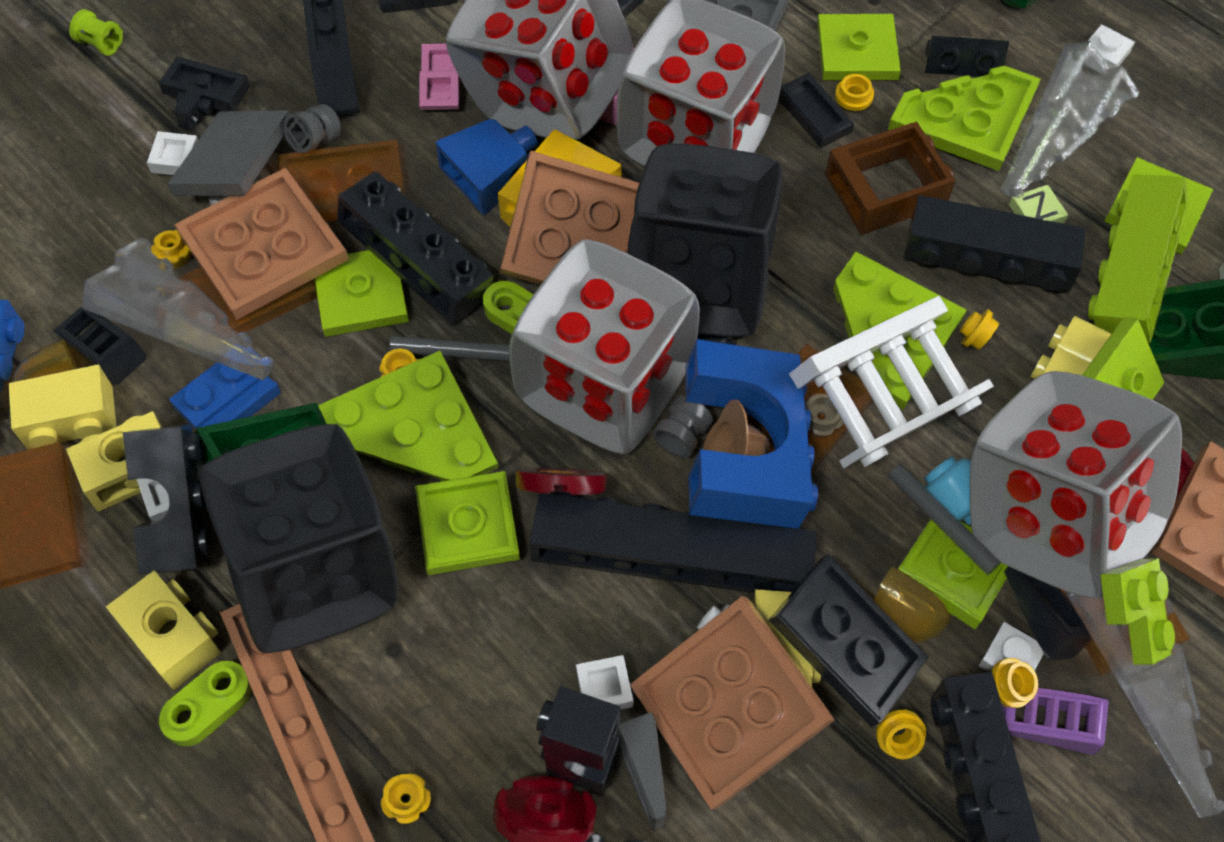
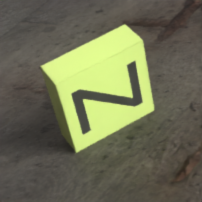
[1009,185,1068,224]

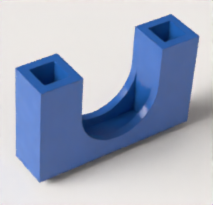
[685,339,818,529]

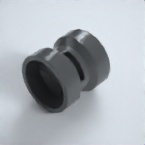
[284,104,341,153]
[653,396,713,458]

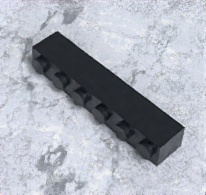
[529,492,817,593]

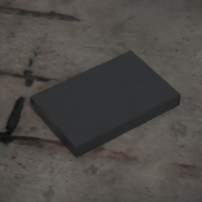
[768,554,929,727]

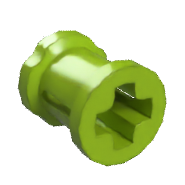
[69,9,123,56]

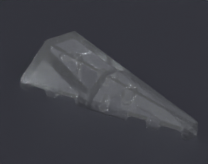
[1001,41,1140,198]
[82,237,275,380]
[1065,557,1224,818]

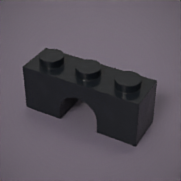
[123,424,212,574]
[536,686,621,797]

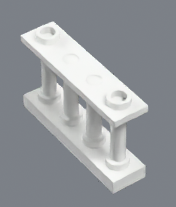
[789,296,994,468]

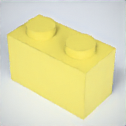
[9,364,116,450]

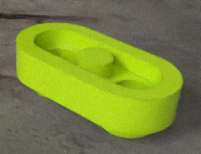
[483,281,534,334]
[159,661,252,747]

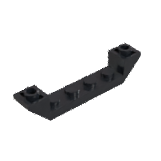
[303,0,360,116]

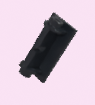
[925,35,1010,77]

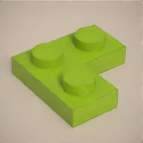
[1100,558,1175,665]

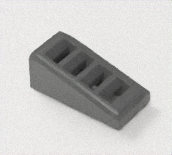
[616,712,666,831]

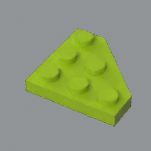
[888,66,1041,171]
[833,252,967,410]
[318,350,498,482]

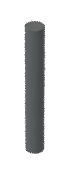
[389,336,510,362]
[888,464,1001,575]

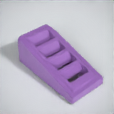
[1001,688,1108,755]

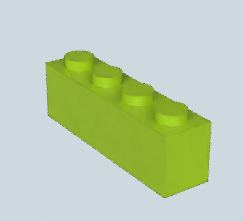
[1088,174,1189,343]

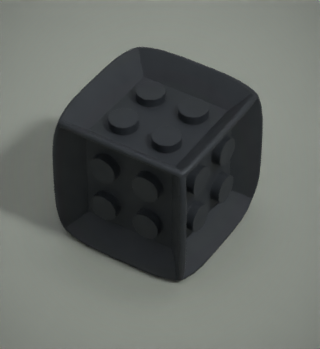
[627,144,782,337]
[200,424,398,653]

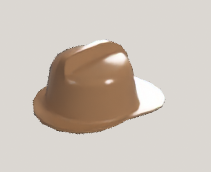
[703,400,770,456]

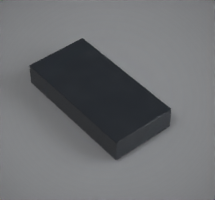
[778,73,854,148]

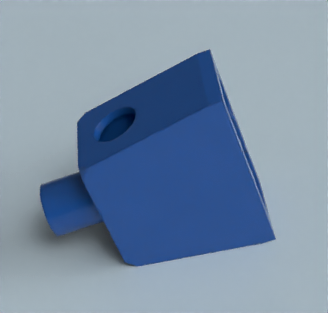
[435,119,538,216]

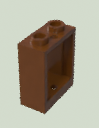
[825,121,955,235]

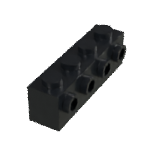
[337,171,494,326]
[904,195,1086,292]
[930,672,1041,842]

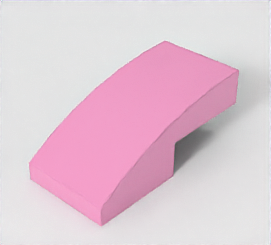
[419,43,461,110]

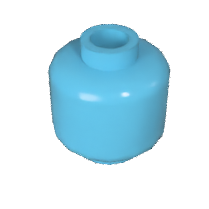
[924,456,971,525]

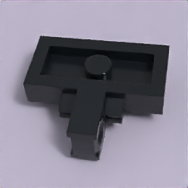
[159,56,250,131]

